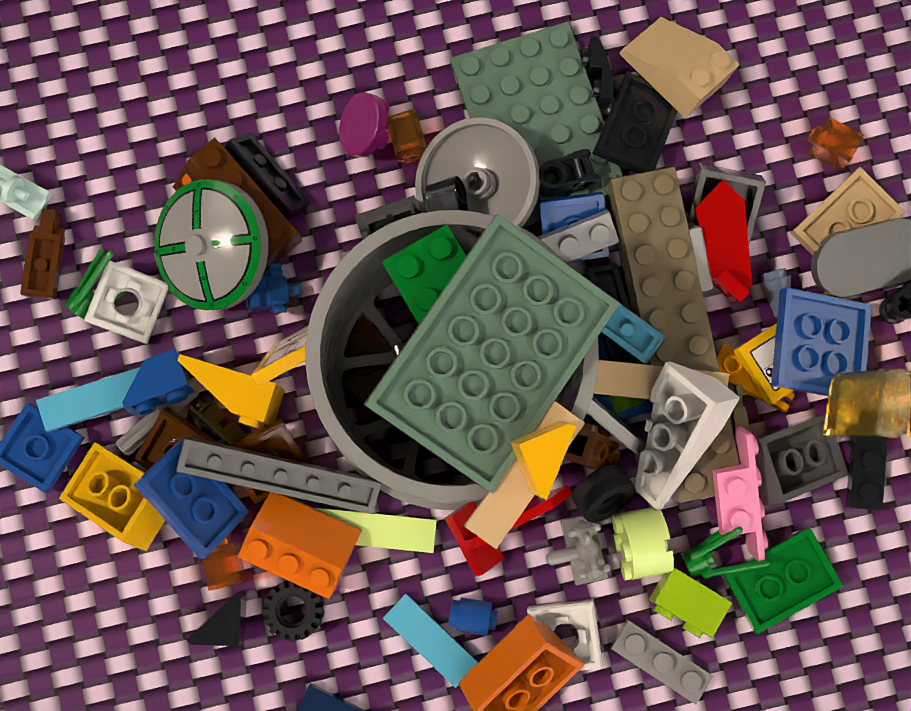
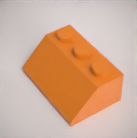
[238,492,362,599]
[458,614,584,711]

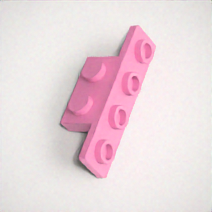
[712,426,768,561]

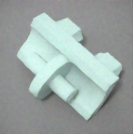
[0,165,53,221]

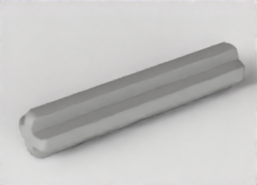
[116,384,199,455]

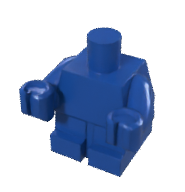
[247,263,300,315]

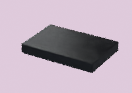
[592,72,678,174]

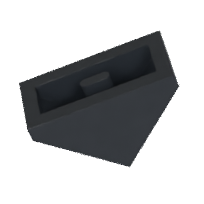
[186,590,247,646]

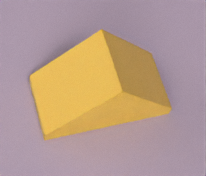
[511,421,577,500]

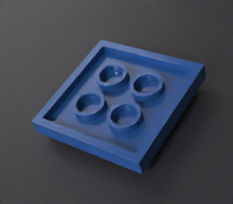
[771,287,872,401]

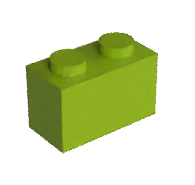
[649,568,732,638]

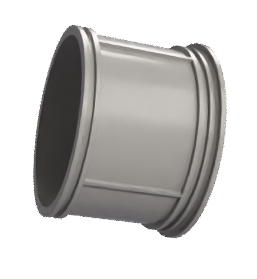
[305,210,599,510]

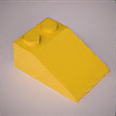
[177,354,285,429]
[59,442,165,551]

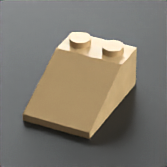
[619,17,740,119]

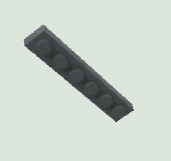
[176,436,382,514]

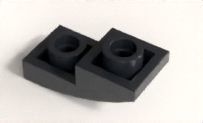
[581,36,613,109]

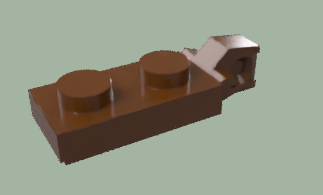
[20,209,65,300]

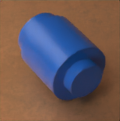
[449,597,498,636]

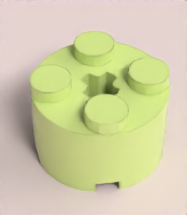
[611,507,674,581]

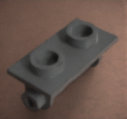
[354,195,421,240]

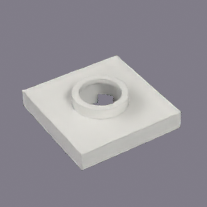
[84,261,169,344]
[527,599,603,671]

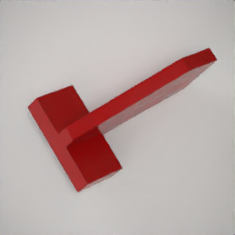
[694,180,752,302]
[445,486,572,576]

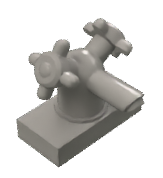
[546,516,610,586]

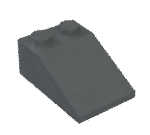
[687,163,766,244]
[735,413,849,506]

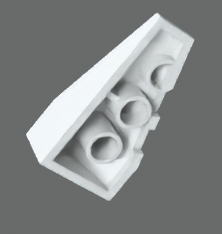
[635,362,740,510]

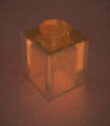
[386,109,426,163]
[806,117,864,171]
[201,538,247,591]

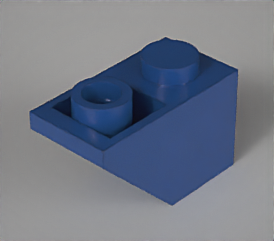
[122,348,195,416]

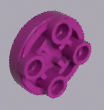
[339,92,389,158]

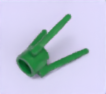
[65,249,128,319]
[681,526,771,580]

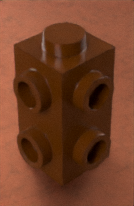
[564,423,620,470]

